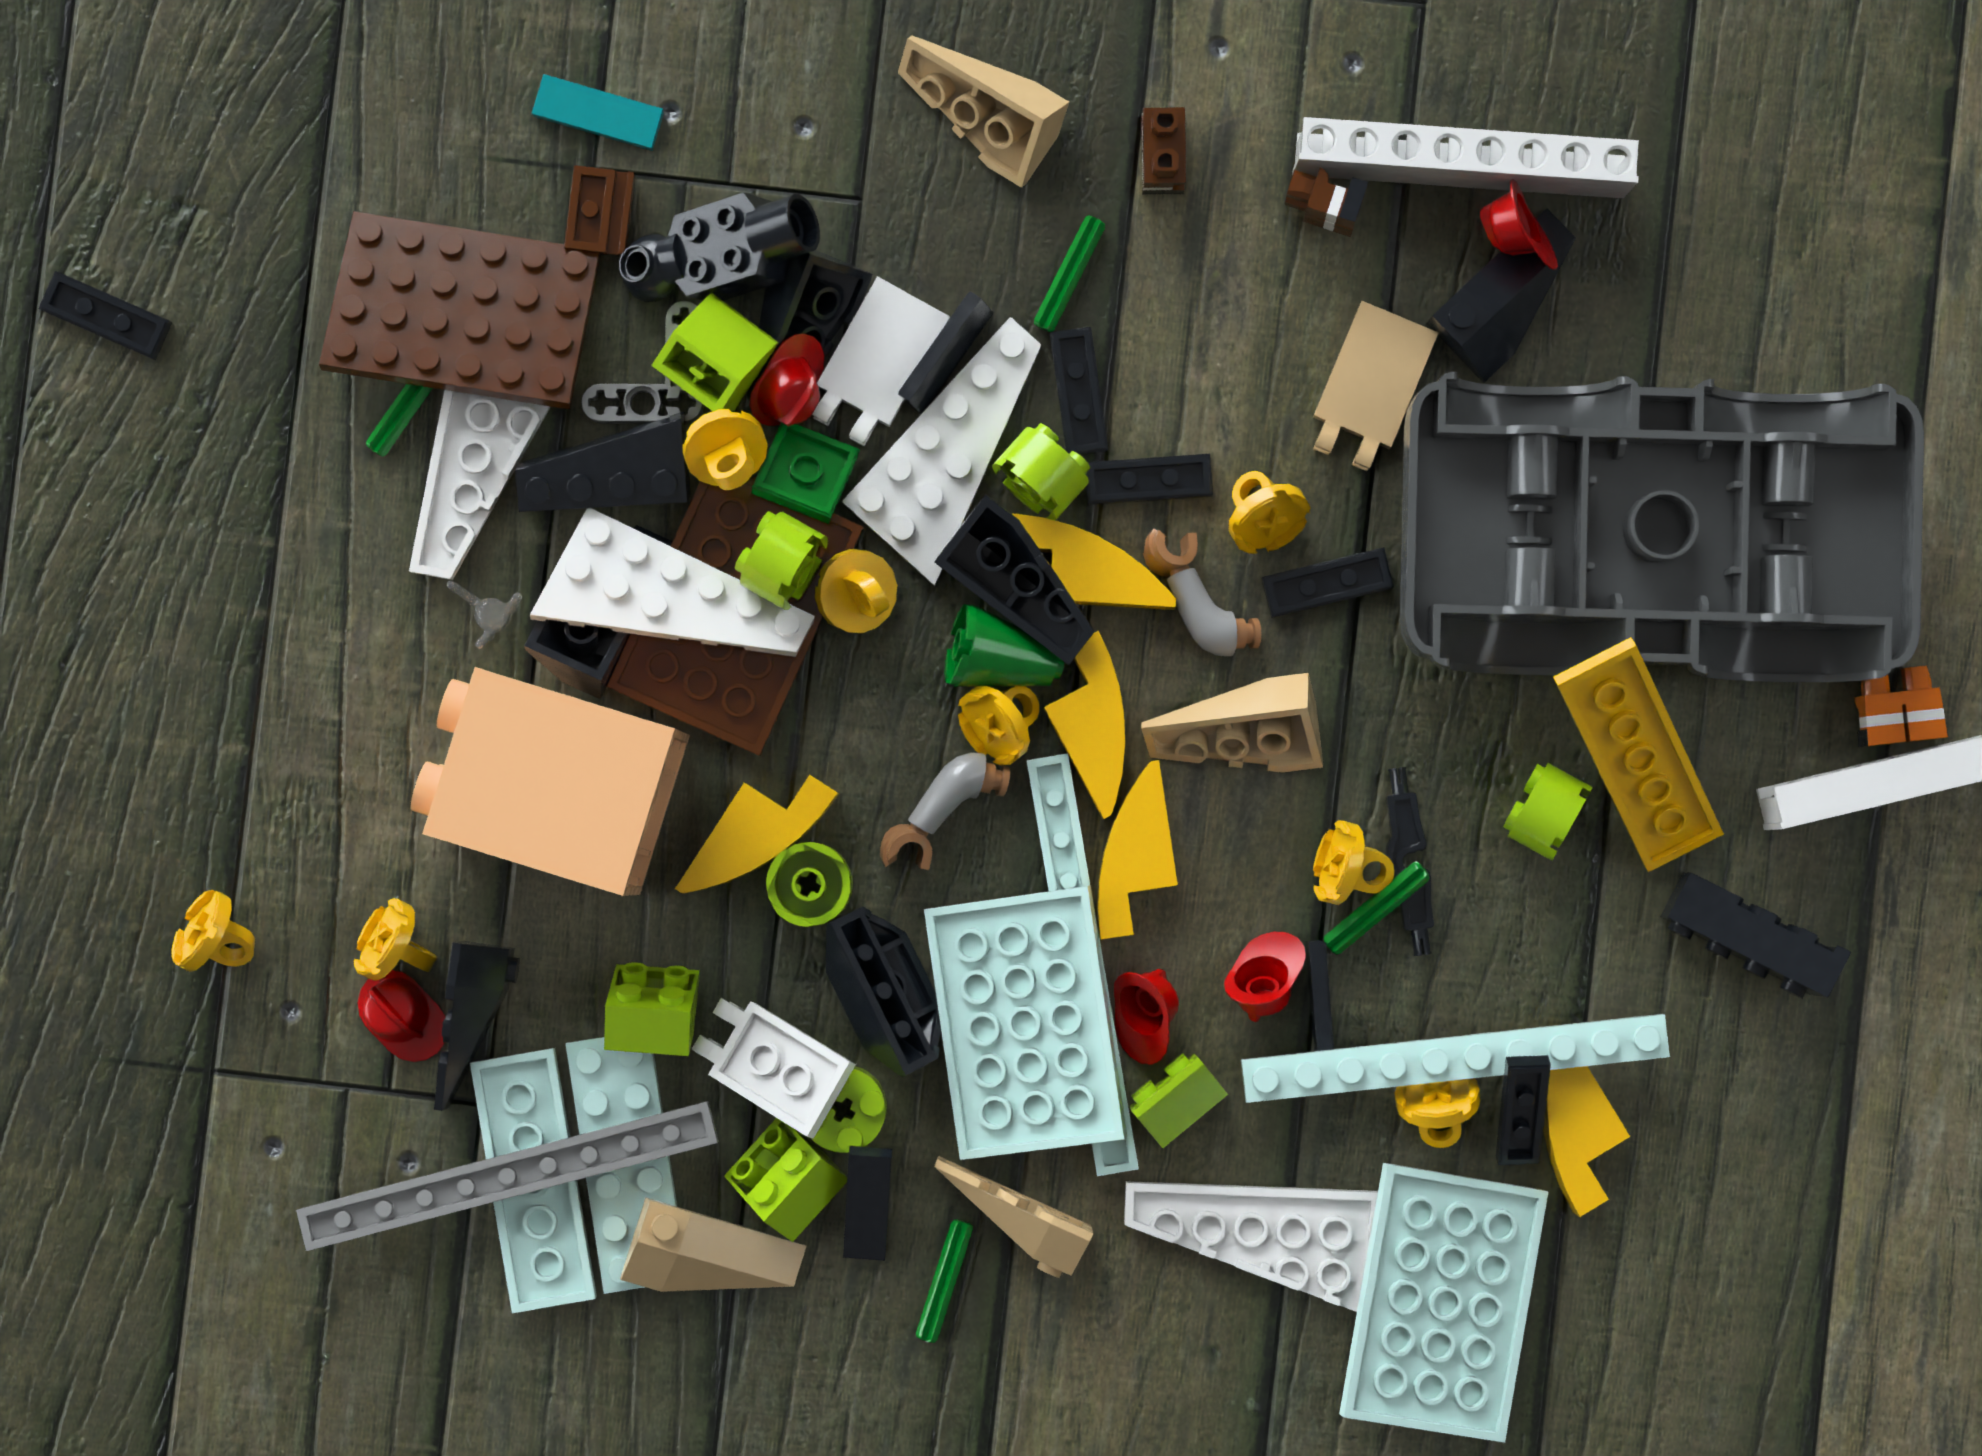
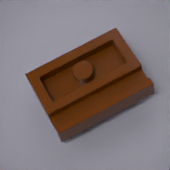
[564,165,636,257]

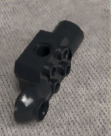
[619,192,820,303]

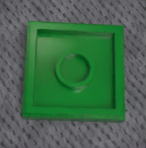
[751,422,860,524]

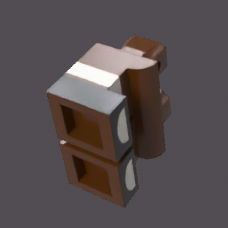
[1141,107,1186,195]
[1285,167,1368,237]

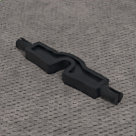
[1385,767,1434,956]

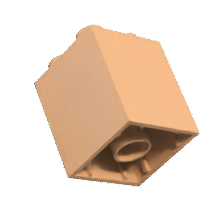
[411,667,690,896]

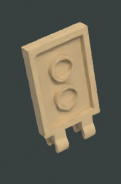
[1313,301,1439,471]

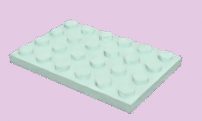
[924,886,1127,1160]
[1339,1163,1548,1443]

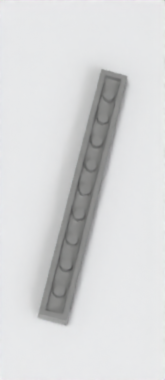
[296,1101,719,1251]

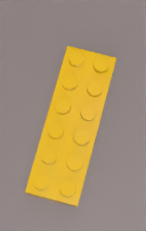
[1553,637,1724,872]

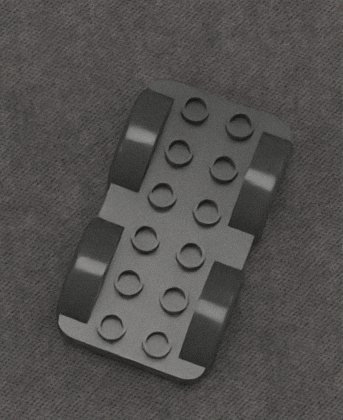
[1400,372,1924,682]

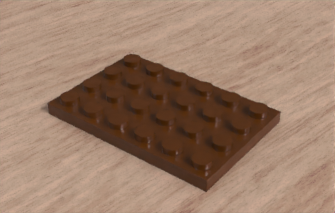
[319,211,601,410]
[606,476,864,756]

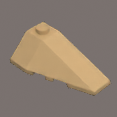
[898,35,1069,188]
[1141,673,1323,772]
[934,1156,1093,1278]
[620,1197,806,1292]

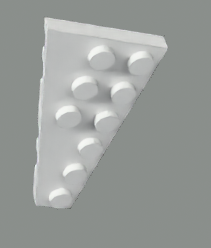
[842,317,1041,586]
[409,390,550,580]
[530,508,815,657]
[1124,1181,1378,1312]

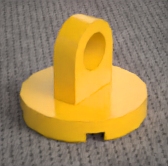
[683,409,768,490]
[1228,471,1311,554]
[815,549,898,633]
[958,686,1040,765]
[1313,820,1395,905]
[171,890,255,972]
[354,898,438,981]
[1394,1078,1481,1148]

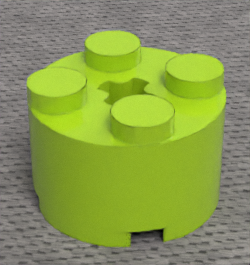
[992,423,1090,521]
[735,511,828,610]
[1503,763,1593,861]
[766,842,853,927]
[811,1066,887,1153]

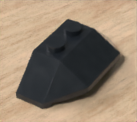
[826,907,941,1077]

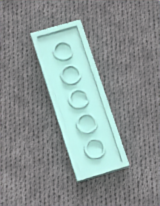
[565,1037,677,1294]
[470,1048,597,1313]

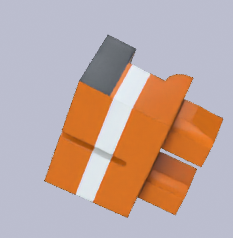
[1854,666,1948,747]

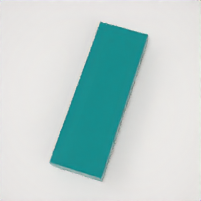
[532,74,664,151]

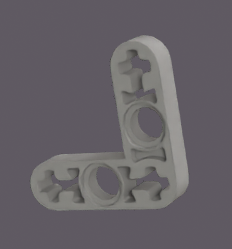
[581,301,704,424]

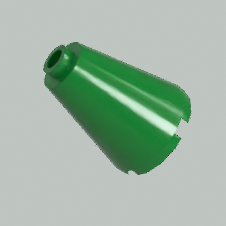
[944,604,1064,687]

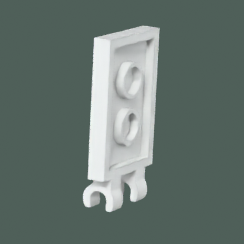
[812,276,950,446]
[692,998,856,1139]

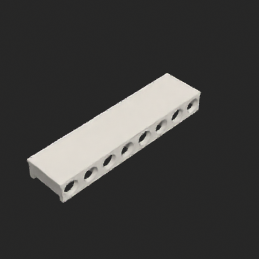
[1292,117,1639,198]
[1756,735,1982,830]

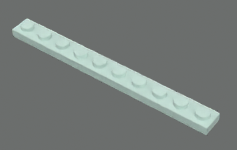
[1027,753,1139,1176]
[1241,1014,1670,1103]

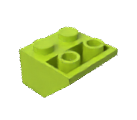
[651,293,779,411]
[604,962,700,1056]
[1129,1053,1228,1148]
[724,1118,847,1242]

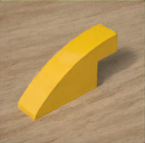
[1012,513,1176,610]
[1044,630,1125,819]
[1097,760,1178,940]
[675,775,839,893]
[1543,1066,1630,1217]

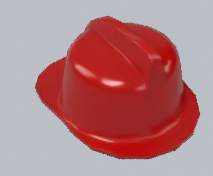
[1480,179,1558,270]
[749,333,825,426]
[1224,931,1306,1022]
[1114,969,1179,1065]
[357,970,446,1062]

